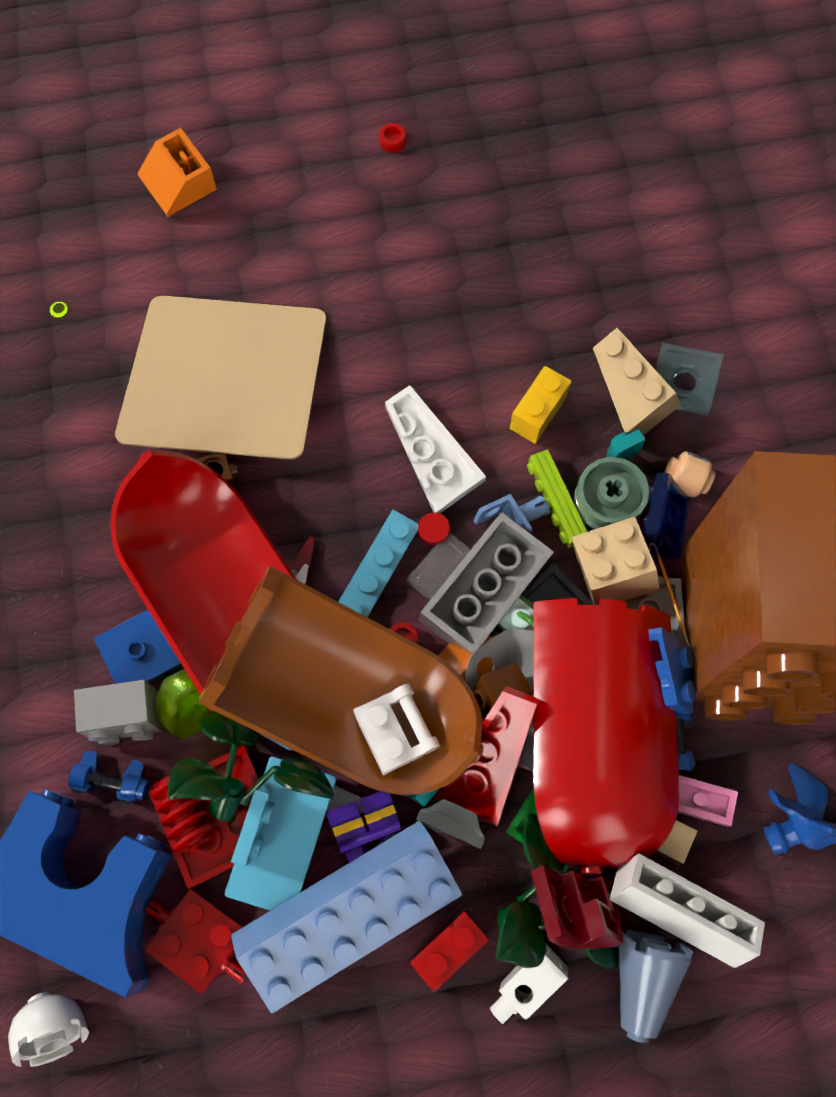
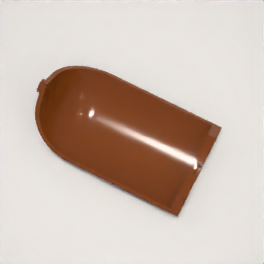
[198,566,483,795]

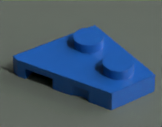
[649,627,696,714]

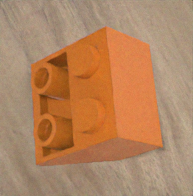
[137,128,217,217]

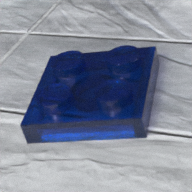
[644,473,690,559]

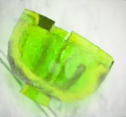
[155,670,218,739]

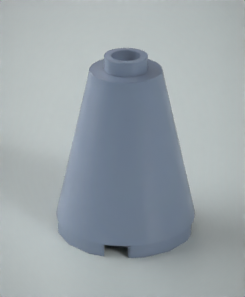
[619,930,693,1043]

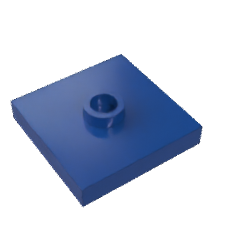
[93,610,182,684]

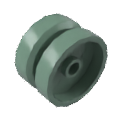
[573,457,649,532]

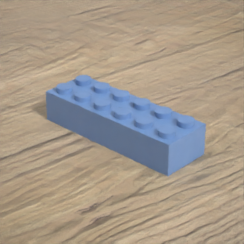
[231,820,462,1014]

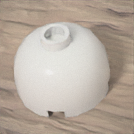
[8,992,89,1067]

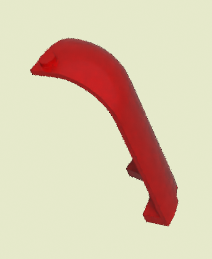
[111,450,297,712]
[533,598,680,875]

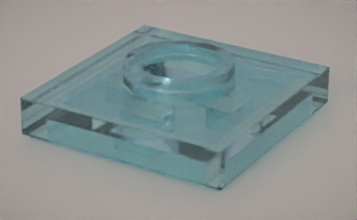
[656,343,724,416]

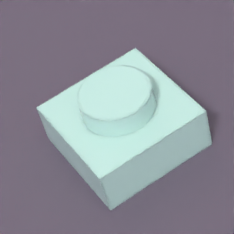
[497,598,534,631]

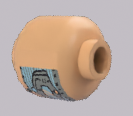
[665,451,715,498]

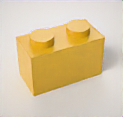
[509,366,571,444]

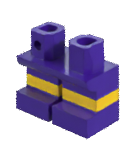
[326,791,402,862]

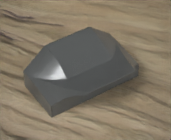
[416,799,485,851]

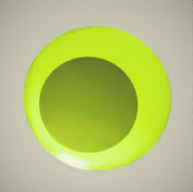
[50,302,68,317]

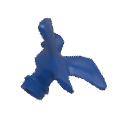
[763,762,836,855]

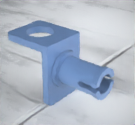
[473,494,550,534]

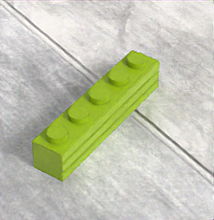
[527,449,587,549]

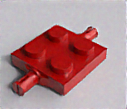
[144,889,247,995]

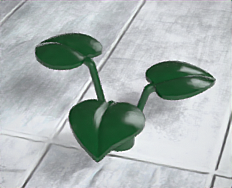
[168,713,334,821]
[495,813,619,969]

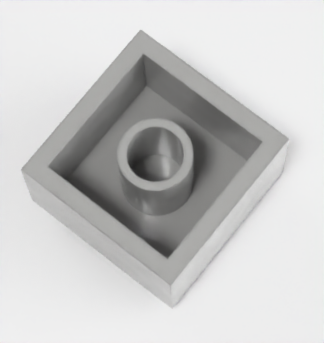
[74,680,163,746]

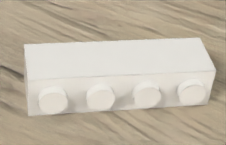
[609,853,765,968]

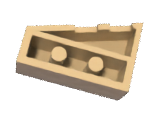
[593,328,681,435]

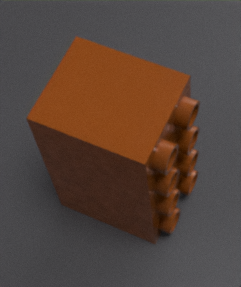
[681,451,836,725]

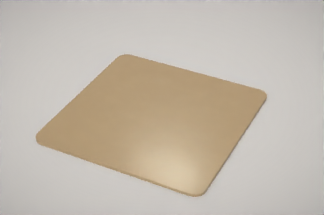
[115,296,326,460]

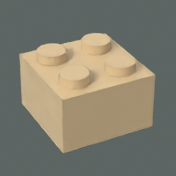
[572,517,660,605]

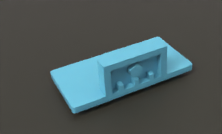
[225,757,336,911]

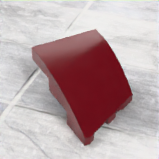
[531,865,623,949]

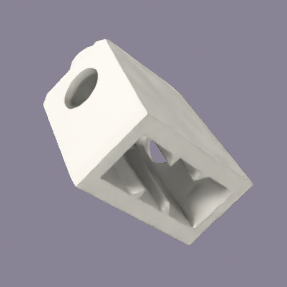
[490,943,568,1025]

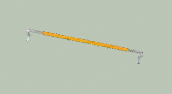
[649,543,690,646]

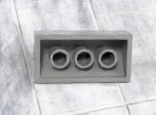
[418,512,553,654]

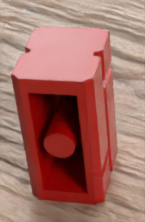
[410,911,489,992]

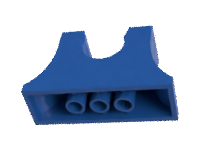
[0,788,172,998]

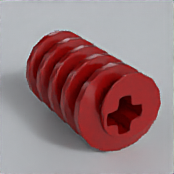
[151,776,213,853]

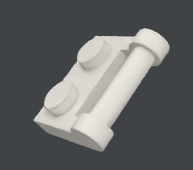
[353,683,440,775]

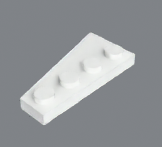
[385,385,486,513]

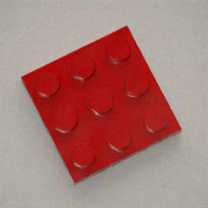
[149,746,260,889]

